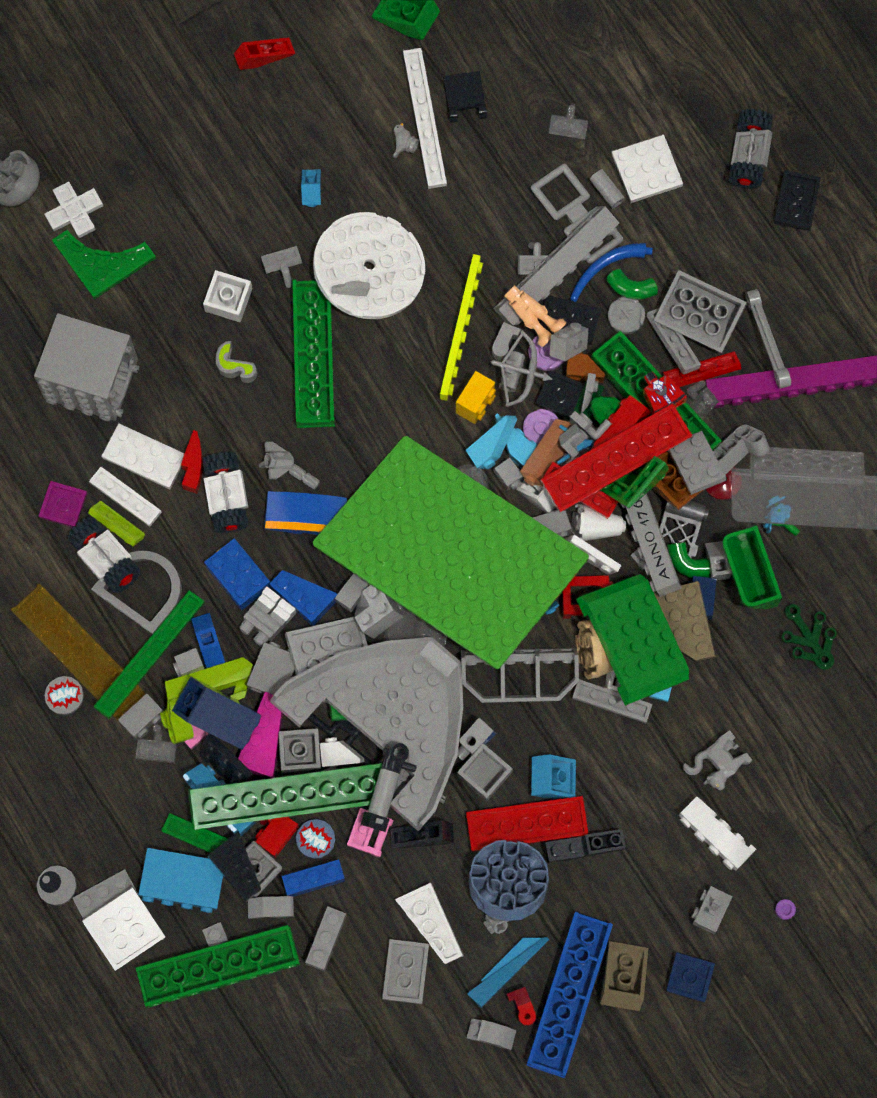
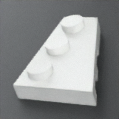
[565,535,621,574]

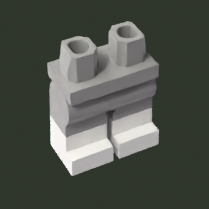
[239,587,296,647]

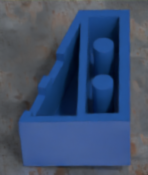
[269,570,338,626]

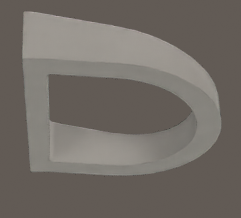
[91,551,182,634]

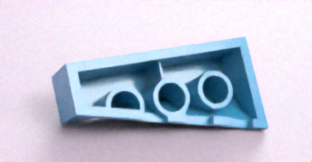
[183,763,256,836]

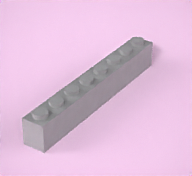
[493,206,619,326]

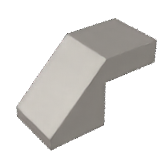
[248,896,294,919]

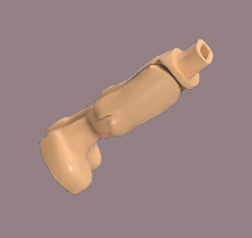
[504,285,566,347]

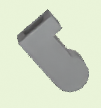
[492,322,521,361]

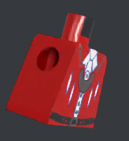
[643,371,687,415]

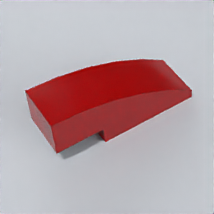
[181,430,203,494]

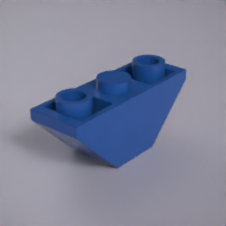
[191,613,225,668]

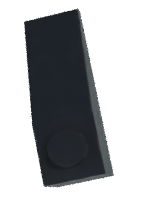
[390,821,454,849]

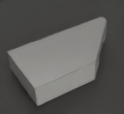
[332,281,370,297]

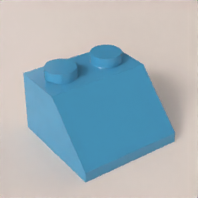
[531,754,576,799]

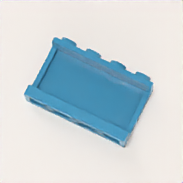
[138,848,223,913]

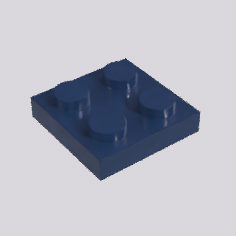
[666,952,715,1003]

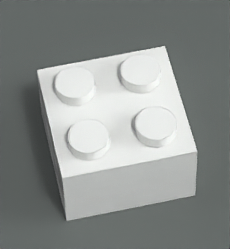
[203,270,252,322]

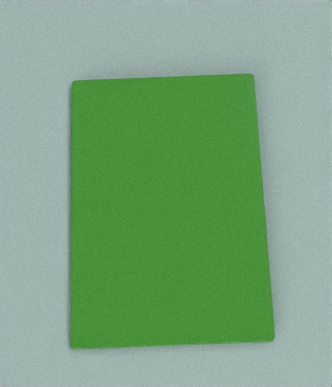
[313,436,589,669]

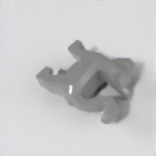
[683,730,752,791]

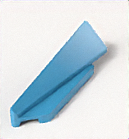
[467,937,549,1008]

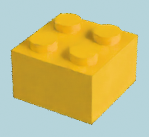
[456,371,496,424]

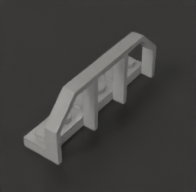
[461,648,579,703]

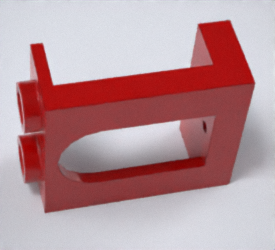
[562,576,613,619]

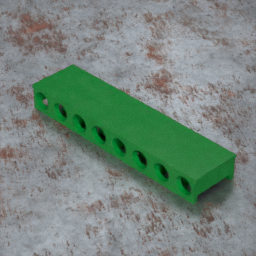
[293,280,335,428]
[136,925,300,1009]

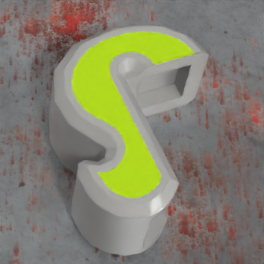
[216,341,257,383]

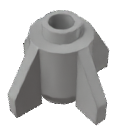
[259,442,294,479]

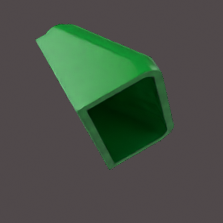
[722,526,782,609]

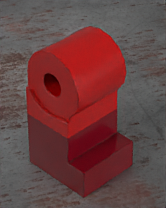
[506,987,536,1026]

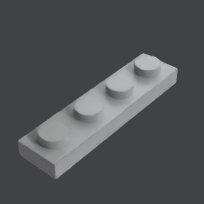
[646,308,701,375]
[572,679,652,724]

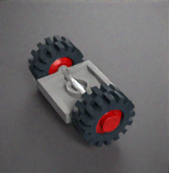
[729,109,773,189]

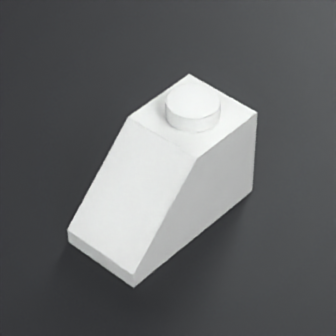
[320,737,364,767]

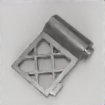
[660,501,709,557]

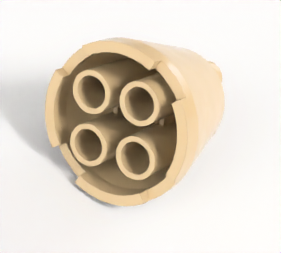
[575,620,614,679]

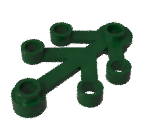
[781,604,837,670]

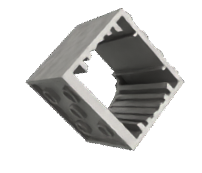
[34,313,139,421]

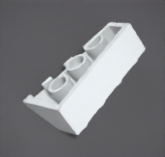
[679,797,756,871]

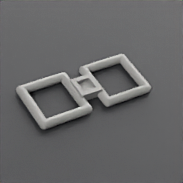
[531,164,623,264]

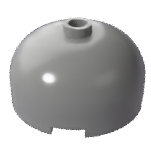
[0,150,40,207]

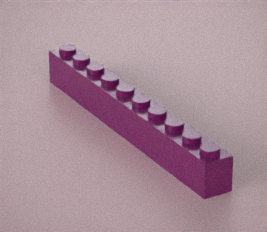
[704,356,877,408]

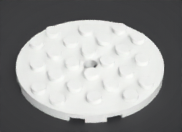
[313,212,425,319]

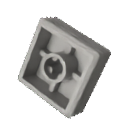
[246,841,282,897]

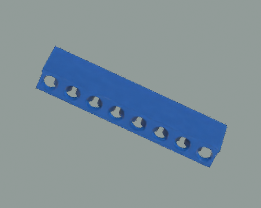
[526,912,613,1078]

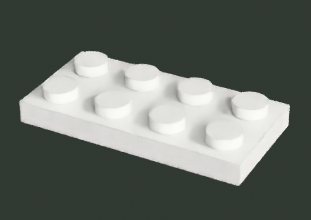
[102,424,184,489]

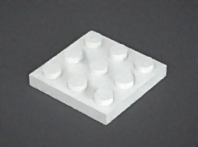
[612,135,683,203]
[82,887,165,971]

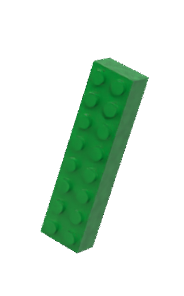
[591,331,722,451]

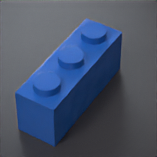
[282,860,345,897]

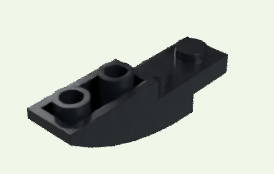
[544,829,626,863]

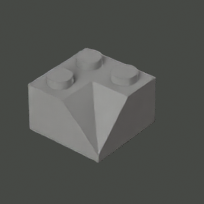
[355,585,404,639]

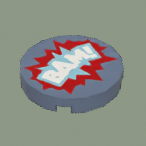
[296,819,335,859]

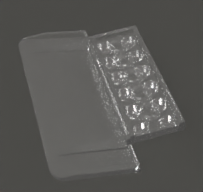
[731,447,877,530]

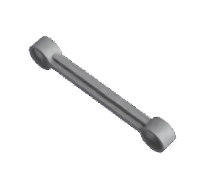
[745,289,791,389]

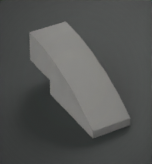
[335,574,371,612]

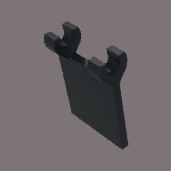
[444,71,487,123]

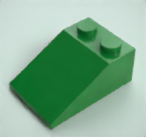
[372,0,440,40]

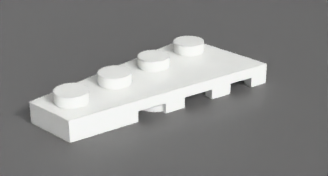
[395,883,464,964]

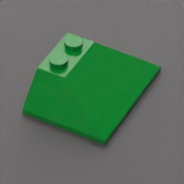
[600,456,669,508]

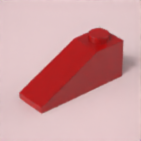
[234,37,295,70]

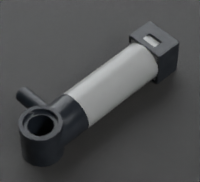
[361,742,417,832]

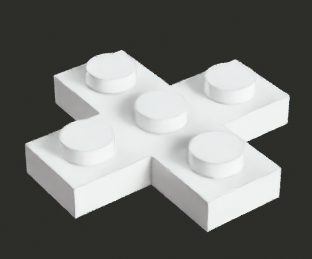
[45,182,103,238]

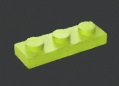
[88,501,145,546]

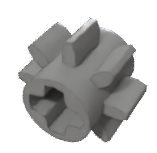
[483,915,509,934]

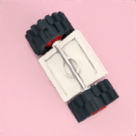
[203,452,249,533]
[68,517,141,593]

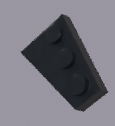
[208,831,261,902]

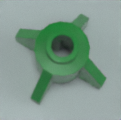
[590,396,620,426]

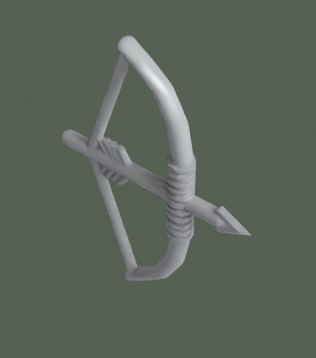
[491,330,552,407]

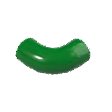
[607,269,658,300]
[667,542,711,578]

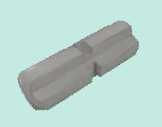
[289,464,320,489]

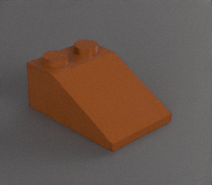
[652,451,703,510]

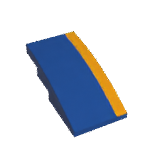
[264,491,347,535]

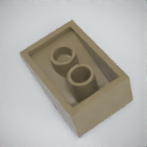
[600,941,648,1011]

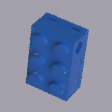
[204,538,271,611]

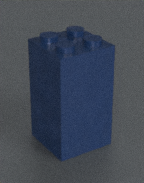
[172,677,262,750]

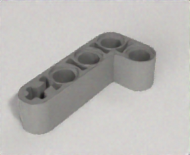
[713,425,770,475]

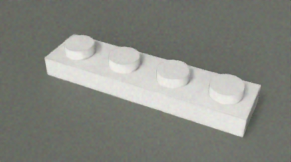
[89,467,162,527]

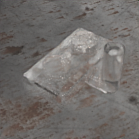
[549,103,588,139]
[687,380,719,420]
[135,725,177,763]

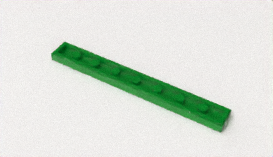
[94,590,205,719]

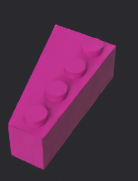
[238,692,283,779]

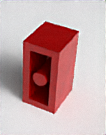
[255,817,299,858]

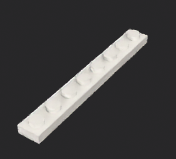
[403,48,447,189]

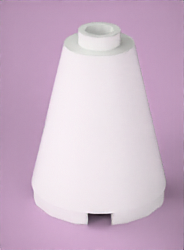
[571,504,626,541]

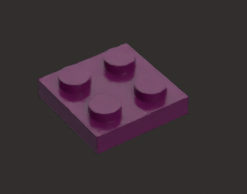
[39,481,88,528]

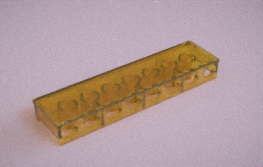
[11,583,145,721]

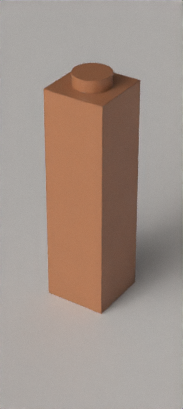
[520,419,572,487]

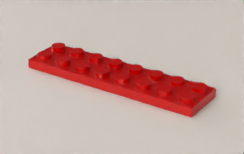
[540,403,692,513]

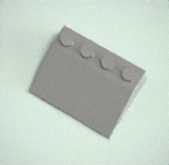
[654,270,747,353]

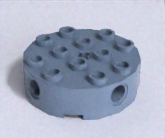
[469,840,549,921]

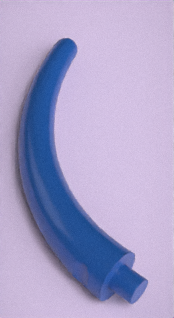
[570,243,653,302]

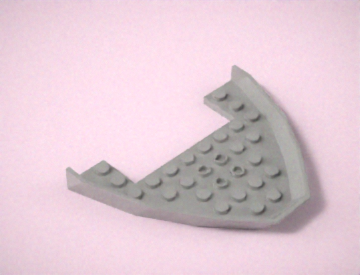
[270,637,463,831]

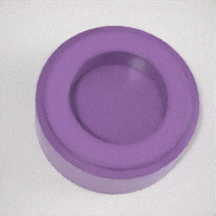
[775,899,796,920]

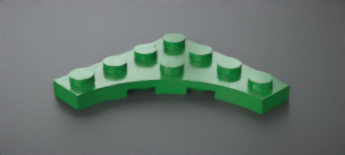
[52,230,156,300]

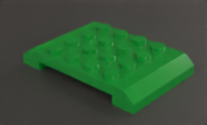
[576,574,689,706]

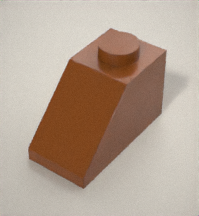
[566,352,605,383]

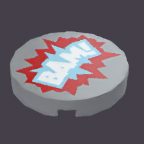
[44,676,84,715]

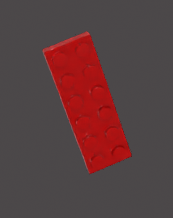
[466,796,589,852]

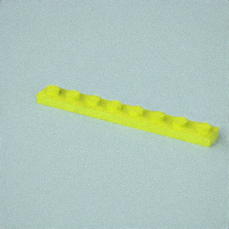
[440,254,483,401]

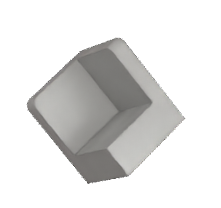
[559,423,588,458]

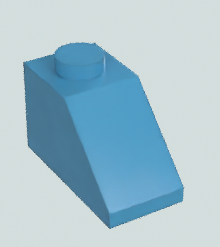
[301,169,321,207]

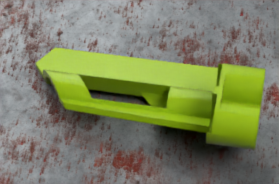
[160,657,253,744]

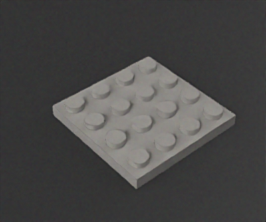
[285,617,368,704]

